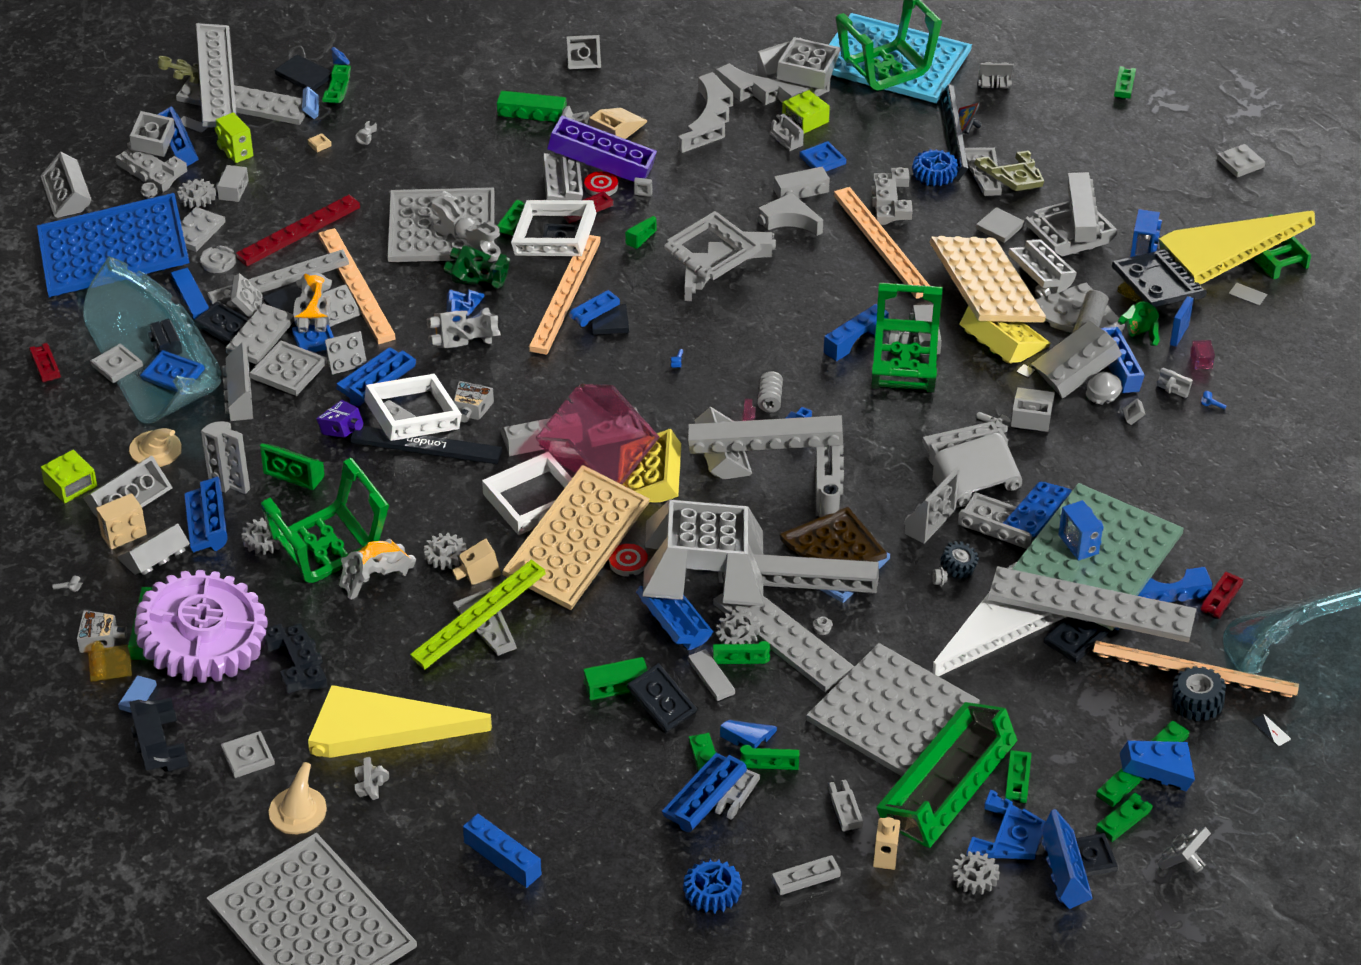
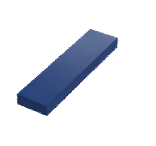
[171,268,209,319]

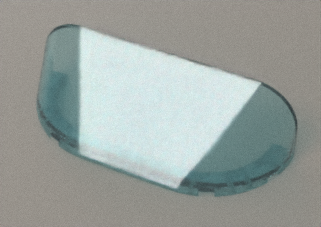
[84,256,222,424]
[1223,583,1361,674]

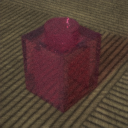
[1190,340,1215,369]

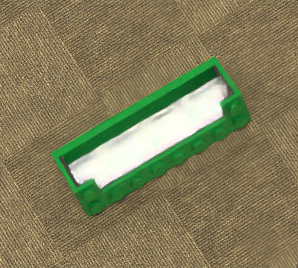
[876,702,1018,848]

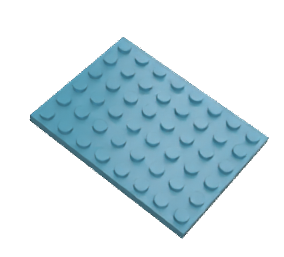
[829,13,972,103]

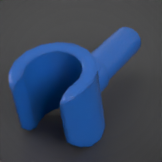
[671,349,683,368]
[1201,391,1227,410]

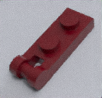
[29,343,61,382]
[1201,572,1244,619]

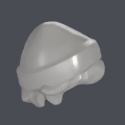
[1086,372,1122,405]

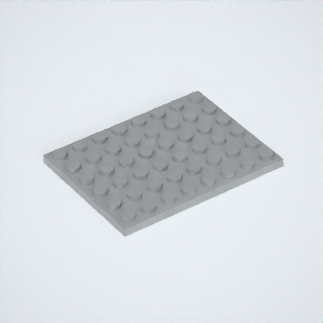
[207,832,417,965]

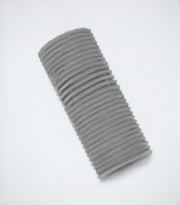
[1072,290,1109,333]

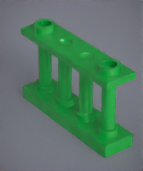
[1252,214,1311,280]

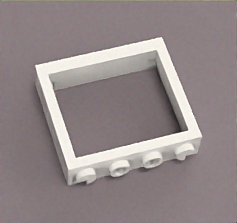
[511,200,596,256]
[364,374,462,441]
[482,452,572,535]

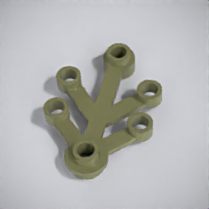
[157,56,199,84]

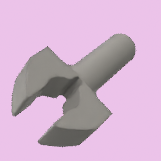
[976,412,1011,432]

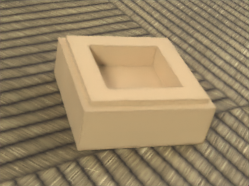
[308,133,331,152]

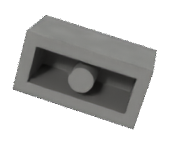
[216,165,249,202]

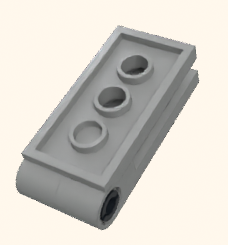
[815,445,844,518]

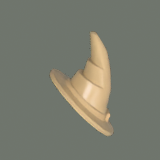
[129,428,182,467]
[269,762,327,835]

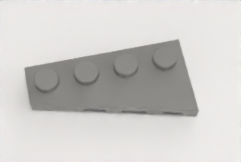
[965,147,1002,196]
[453,588,517,656]

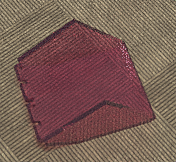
[536,384,660,485]

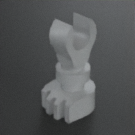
[355,121,377,145]

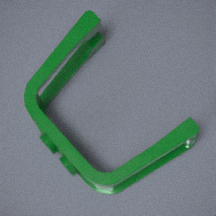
[836,0,942,90]
[871,283,942,393]
[261,458,389,583]

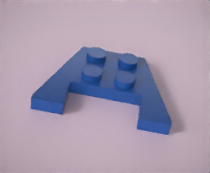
[966,790,1046,859]

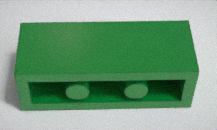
[584,657,648,700]

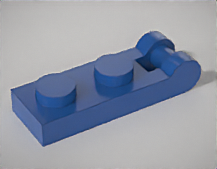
[569,290,620,327]

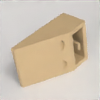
[589,108,647,139]

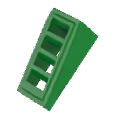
[625,216,657,249]

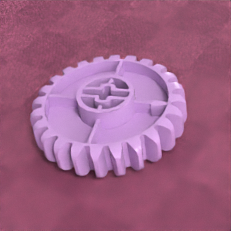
[134,570,268,683]

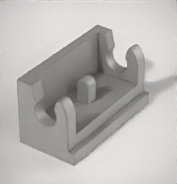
[770,114,804,151]

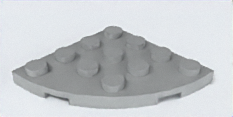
[1035,282,1125,333]

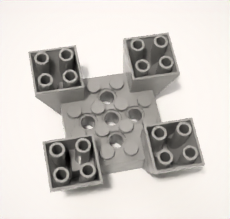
[643,500,763,606]

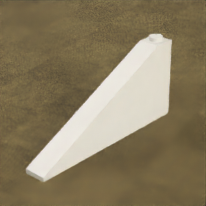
[933,562,1067,676]

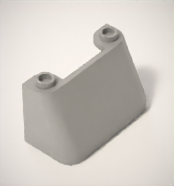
[932,433,1022,508]

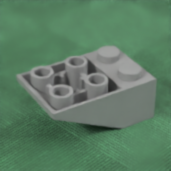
[1011,387,1055,432]

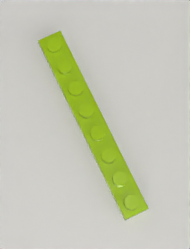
[410,559,546,670]

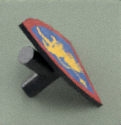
[958,103,982,134]

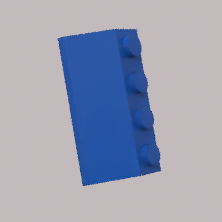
[1041,809,1093,909]

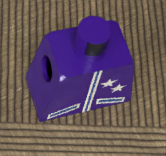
[316,400,363,437]

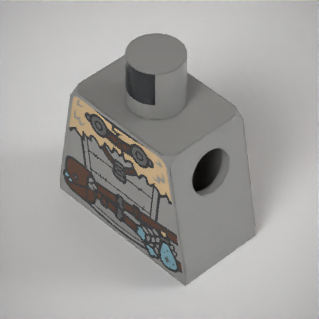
[454,381,494,422]
[77,611,127,653]

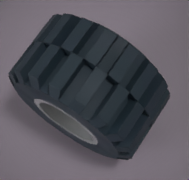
[1172,666,1226,721]

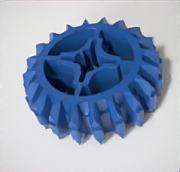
[912,149,958,187]
[683,858,742,914]

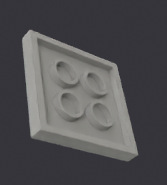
[250,340,327,396]

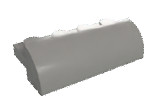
[542,153,583,200]
[1008,240,1077,293]
[201,421,250,494]
[922,421,1008,465]

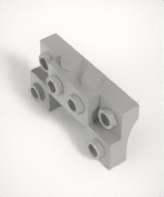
[115,142,187,192]
[871,167,913,225]

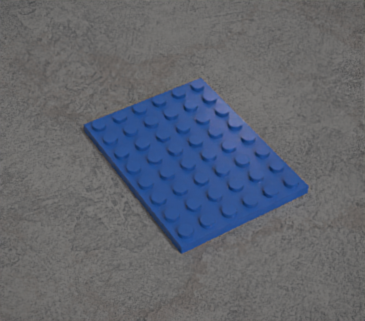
[37,193,190,297]

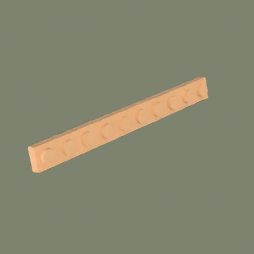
[834,187,930,299]
[319,228,395,344]
[530,235,600,355]
[1093,641,1299,697]

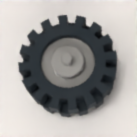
[940,541,979,578]

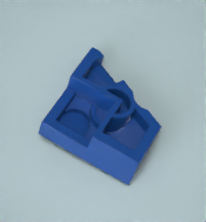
[447,290,484,321]
[720,720,777,748]

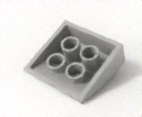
[777,37,841,90]
[904,467,960,544]

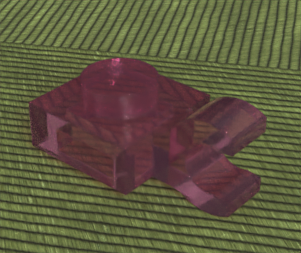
[742,399,756,421]

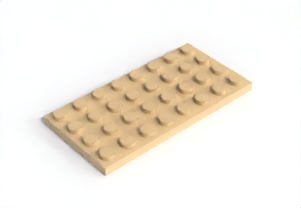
[930,236,1046,322]
[503,465,649,610]

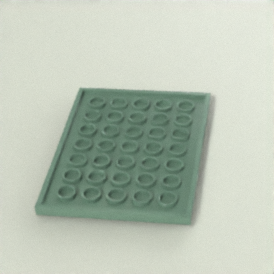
[1012,483,1184,630]

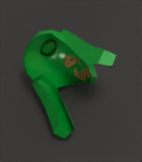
[1118,301,1160,346]

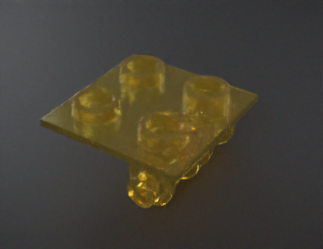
[88,641,132,682]

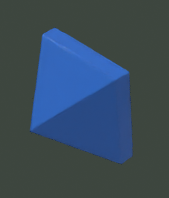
[331,47,350,65]

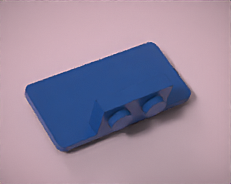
[1003,482,1072,537]

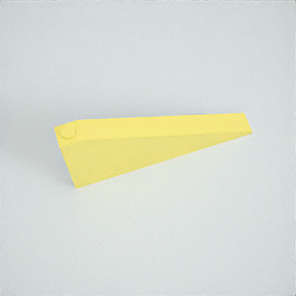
[1159,211,1315,285]
[308,685,492,758]

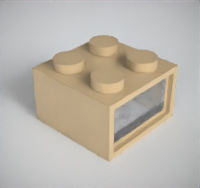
[96,493,147,549]

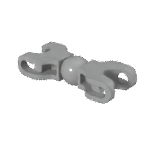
[432,196,501,262]

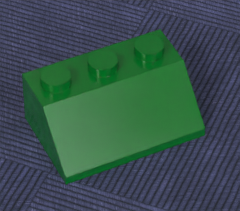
[260,443,325,490]

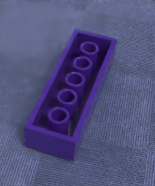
[547,116,657,182]

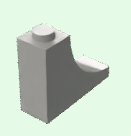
[757,193,823,236]

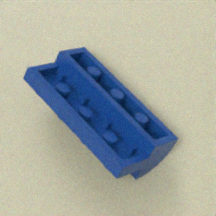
[337,347,416,406]
[184,477,227,552]
[636,586,713,650]
[662,753,747,832]

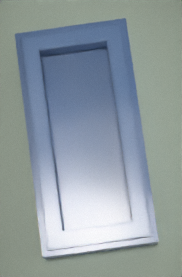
[302,87,319,119]
[118,675,157,712]

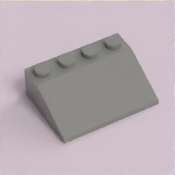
[1031,321,1122,399]

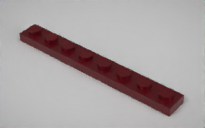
[236,195,360,266]

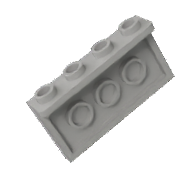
[958,492,1039,549]

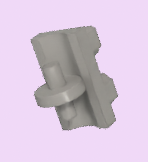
[1156,368,1193,398]
[355,757,389,800]

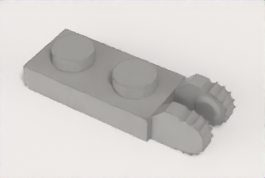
[715,770,760,820]
[828,780,863,831]

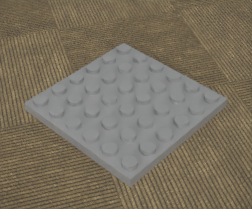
[388,188,495,262]
[806,643,979,776]

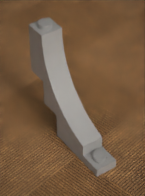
[716,63,830,105]
[678,72,733,153]
[685,232,776,301]

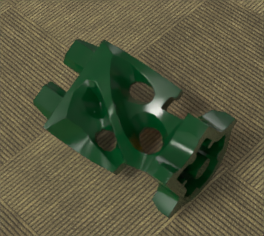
[444,245,510,289]

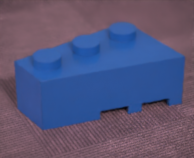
[1120,741,1195,791]

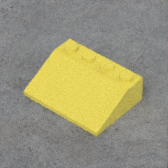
[959,306,1051,364]
[618,429,681,502]

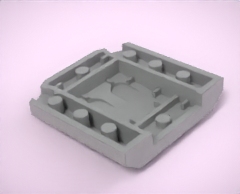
[1025,201,1117,256]

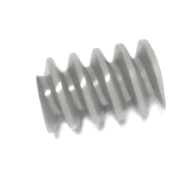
[757,371,783,413]

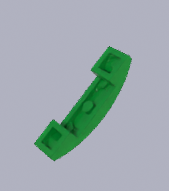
[322,65,351,103]

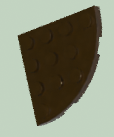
[780,507,887,562]

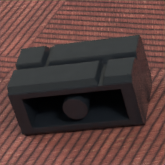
[148,318,183,355]

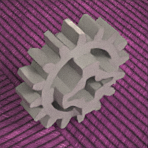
[178,179,216,208]
[242,518,281,555]
[424,533,466,570]
[716,609,760,644]
[952,851,1000,895]

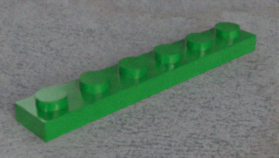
[1096,721,1190,807]

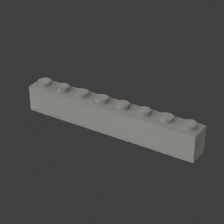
[688,415,843,454]
[718,554,879,593]

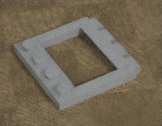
[664,211,762,281]

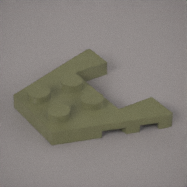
[974,150,1044,191]

